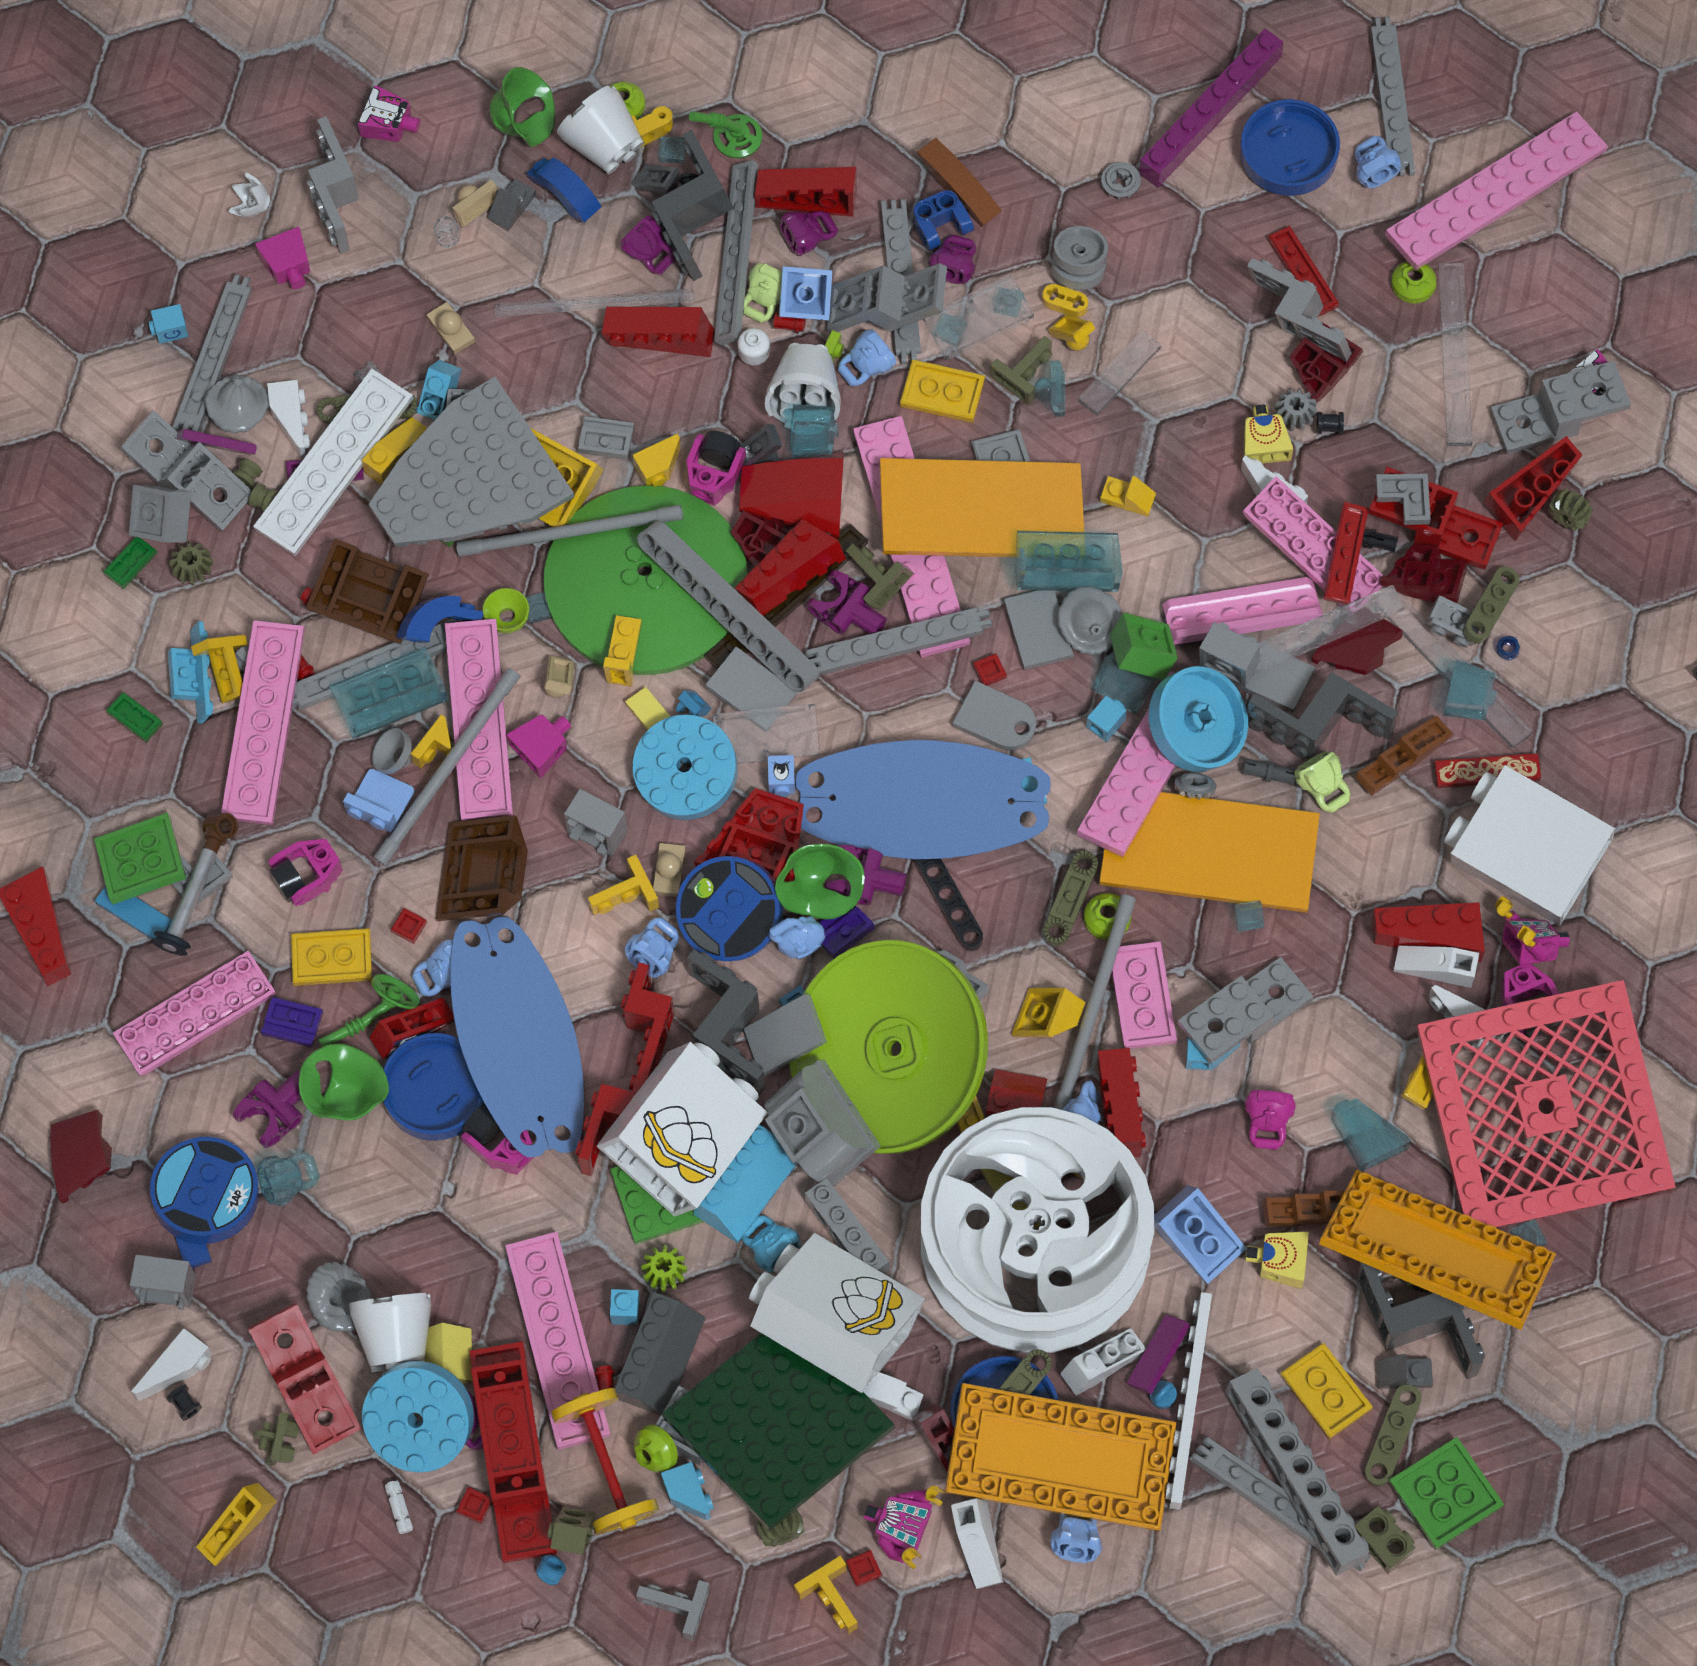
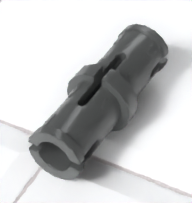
[1243,758,1296,786]

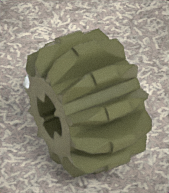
[1548,488,1593,531]
[169,541,213,586]
[756,1509,804,1547]

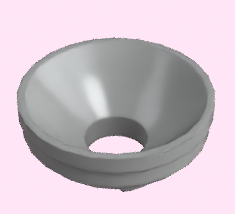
[372,728,413,774]

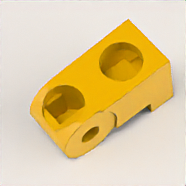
[631,106,673,149]

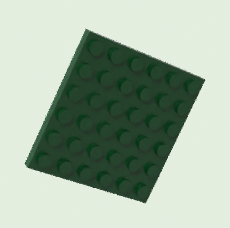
[662,1333,895,1532]

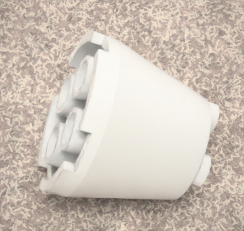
[557,86,644,175]
[765,343,841,431]
[349,1293,431,1373]

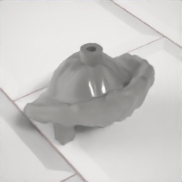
[205,376,269,433]
[1058,586,1122,656]
[306,1262,372,1332]

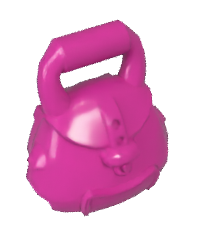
[1245,1090,1296,1150]

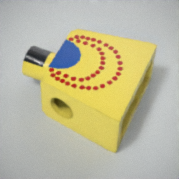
[1243,405,1293,464]
[1245,1232,1309,1289]

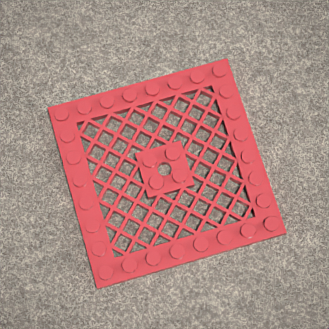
[1416,980,1676,1228]

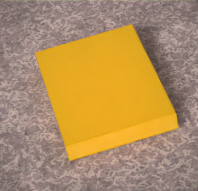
[900,360,985,423]
[291,928,372,986]
[1280,1343,1373,1440]

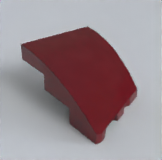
[1290,322,1364,404]
[731,510,797,568]
[1380,544,1467,604]
[1311,607,1403,675]
[50,1110,112,1204]

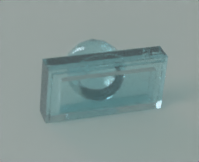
[1034,360,1065,417]

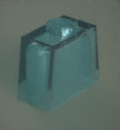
[790,404,839,458]
[1443,660,1497,721]

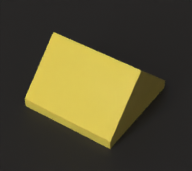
[424,1323,473,1383]

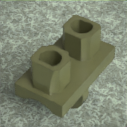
[253,1412,299,1466]

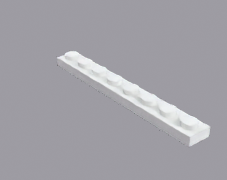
[1165,1292,1212,1510]

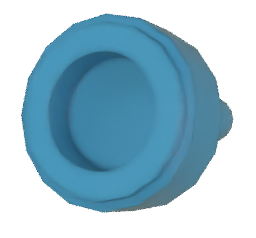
[1149,1380,1177,1409]
[536,1555,566,1585]

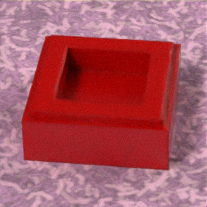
[973,653,1007,686]
[391,908,427,944]
[456,1487,492,1524]
[846,1550,882,1587]

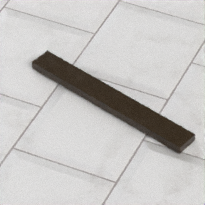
[704,524,868,670]

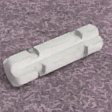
[385,1480,413,1534]

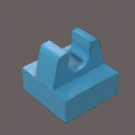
[676,690,712,716]

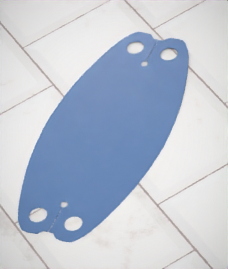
[796,740,1051,859]
[451,917,584,1158]

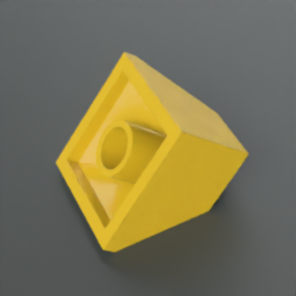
[1011,988,1086,1037]

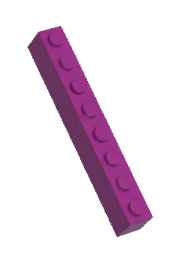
[1139,28,1284,188]

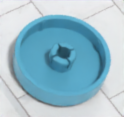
[1149,666,1248,772]
[633,715,738,820]
[362,1361,474,1472]

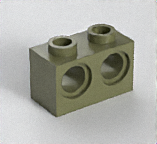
[1355,1506,1415,1574]
[548,1507,596,1555]

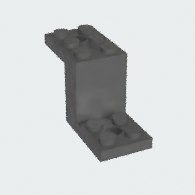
[652,130,734,281]
[1247,672,1398,759]
[687,949,765,1096]
[1356,1262,1485,1379]

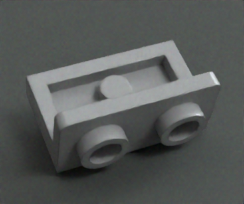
[1425,596,1480,647]

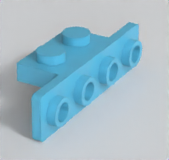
[168,621,213,724]

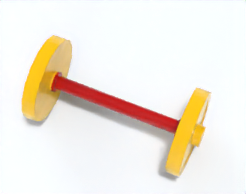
[551,1388,660,1534]

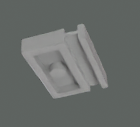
[578,416,634,460]

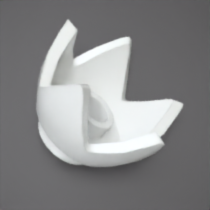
[228,172,270,217]

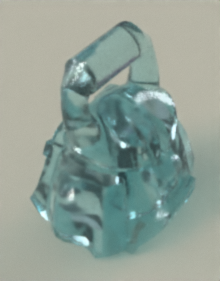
[257,1153,320,1206]

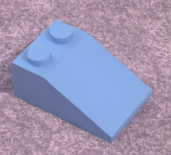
[1154,1185,1247,1284]

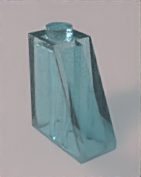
[1331,1098,1411,1172]

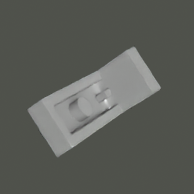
[636,1580,710,1641]

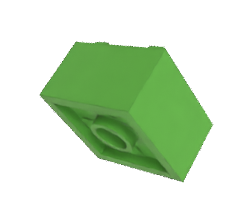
[1110,612,1178,680]

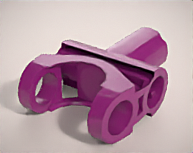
[806,570,887,634]
[824,845,907,905]
[233,1070,303,1148]

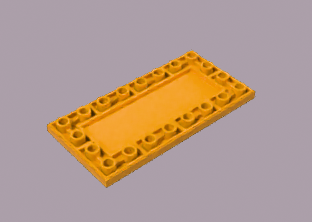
[879,458,1086,559]
[1099,792,1320,913]
[1319,1170,1556,1330]
[944,1383,1176,1531]

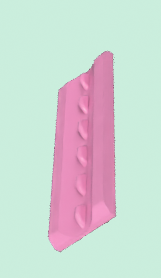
[1243,476,1383,615]
[1162,577,1324,645]
[113,951,276,1076]

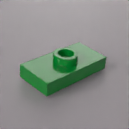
[103,537,157,589]
[106,692,163,743]

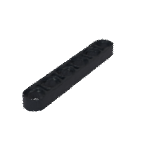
[913,859,983,951]

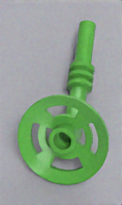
[689,111,762,159]
[318,974,420,1047]

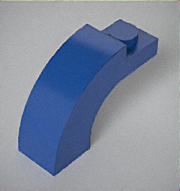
[526,157,602,222]
[397,596,483,643]

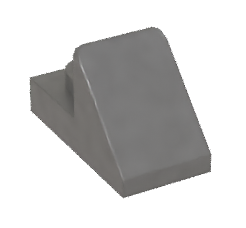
[633,164,679,197]
[488,178,536,231]
[741,424,782,466]
[1376,1354,1433,1389]

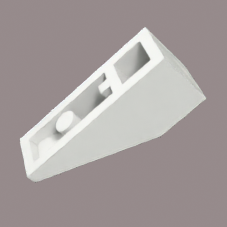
[131,1328,212,1401]

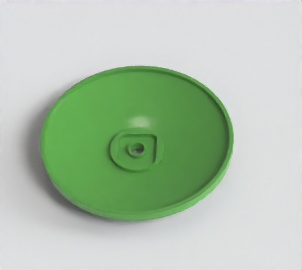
[544,485,748,675]

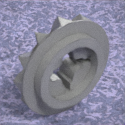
[1101,162,1141,200]
[1175,772,1216,800]

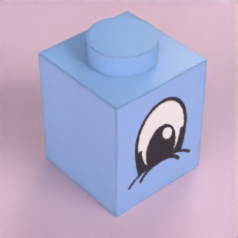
[768,755,795,797]

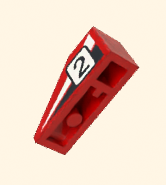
[369,997,455,1058]

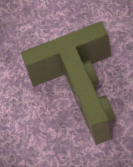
[990,336,1053,405]
[846,543,914,611]

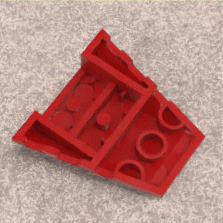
[739,451,844,538]
[694,788,804,882]

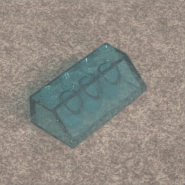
[1015,531,1123,592]
[330,647,448,739]

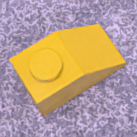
[632,433,681,487]

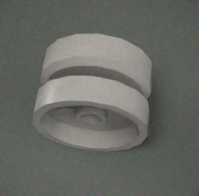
[1051,226,1108,290]

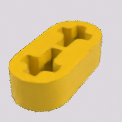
[1042,284,1088,317]

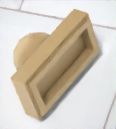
[452,180,498,228]
[426,302,475,355]
[544,656,574,698]
[653,843,686,897]

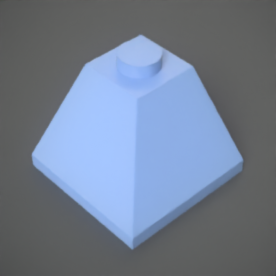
[779,266,832,321]

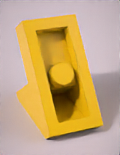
[1100,476,1156,517]
[411,714,452,769]

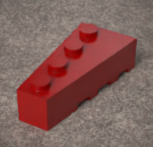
[755,167,857,217]
[602,307,715,357]
[1483,436,1582,541]
[734,519,846,615]
[0,866,71,986]
[1372,902,1485,962]
[1097,1048,1146,1157]

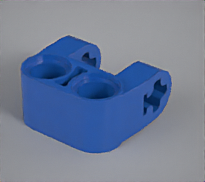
[914,190,974,251]

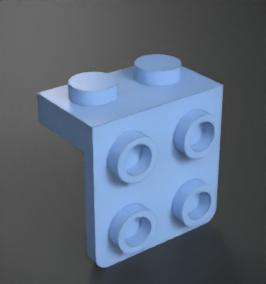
[343,769,414,833]

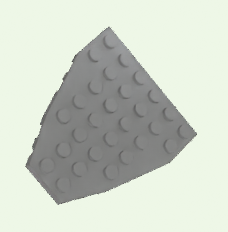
[369,377,575,547]

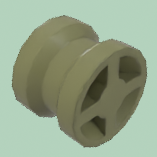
[232,458,263,489]
[249,483,279,512]

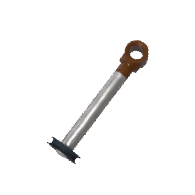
[151,813,238,956]

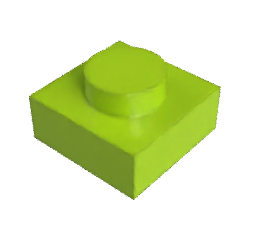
[825,330,844,362]

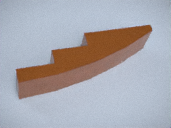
[916,137,1002,227]
[1355,715,1453,796]
[1262,1190,1345,1226]

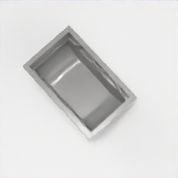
[765,1060,881,1186]

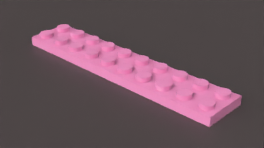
[1385,112,1608,270]
[853,416,970,658]

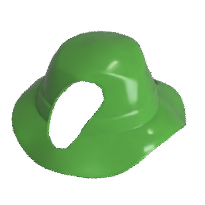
[490,67,555,147]
[775,844,865,919]
[299,1044,389,1121]

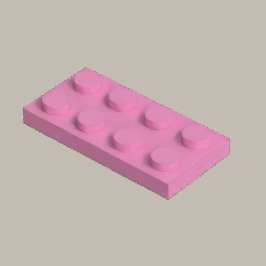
[1112,941,1177,1049]

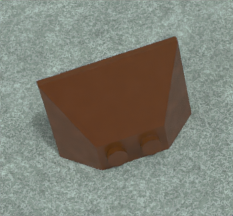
[306,538,429,645]
[436,815,528,921]

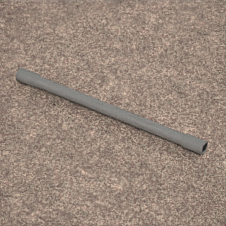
[457,505,683,557]
[373,668,521,866]
[1053,894,1136,1110]

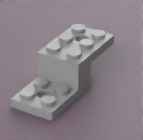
[306,116,359,254]
[1247,258,1352,362]
[827,263,947,332]
[1490,361,1631,455]
[119,410,252,531]
[1178,957,1313,1064]

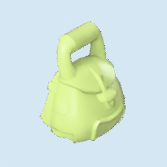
[743,263,782,323]
[1295,751,1351,813]

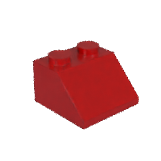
[986,1069,1047,1118]

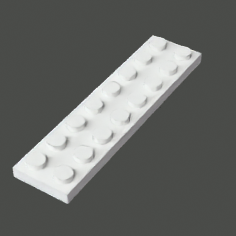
[253,369,414,557]

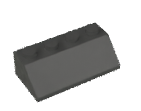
[615,1292,705,1415]

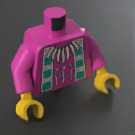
[1495,896,1570,965]
[864,1486,945,1569]

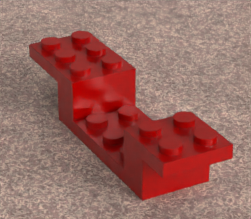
[576,962,674,1176]
[469,1341,558,1563]

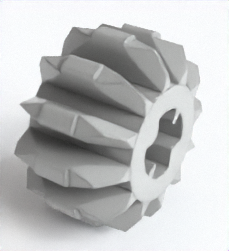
[1274,388,1317,431]

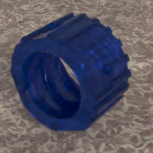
[1497,635,1520,661]

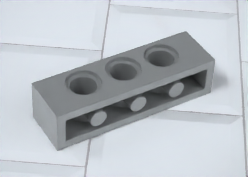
[805,1178,890,1274]

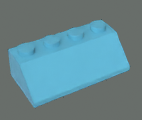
[693,1124,798,1243]

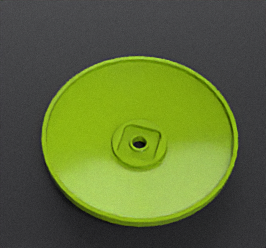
[789,940,988,1154]

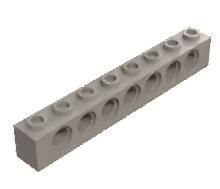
[1225,1368,1369,1576]

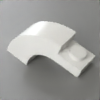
[863,1372,923,1420]

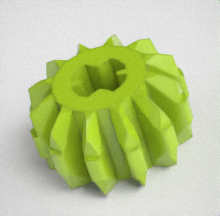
[641,1245,687,1292]

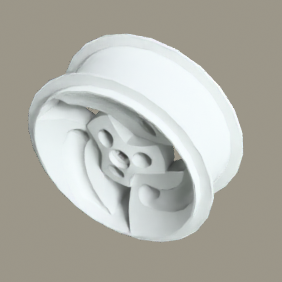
[921,1107,1154,1353]

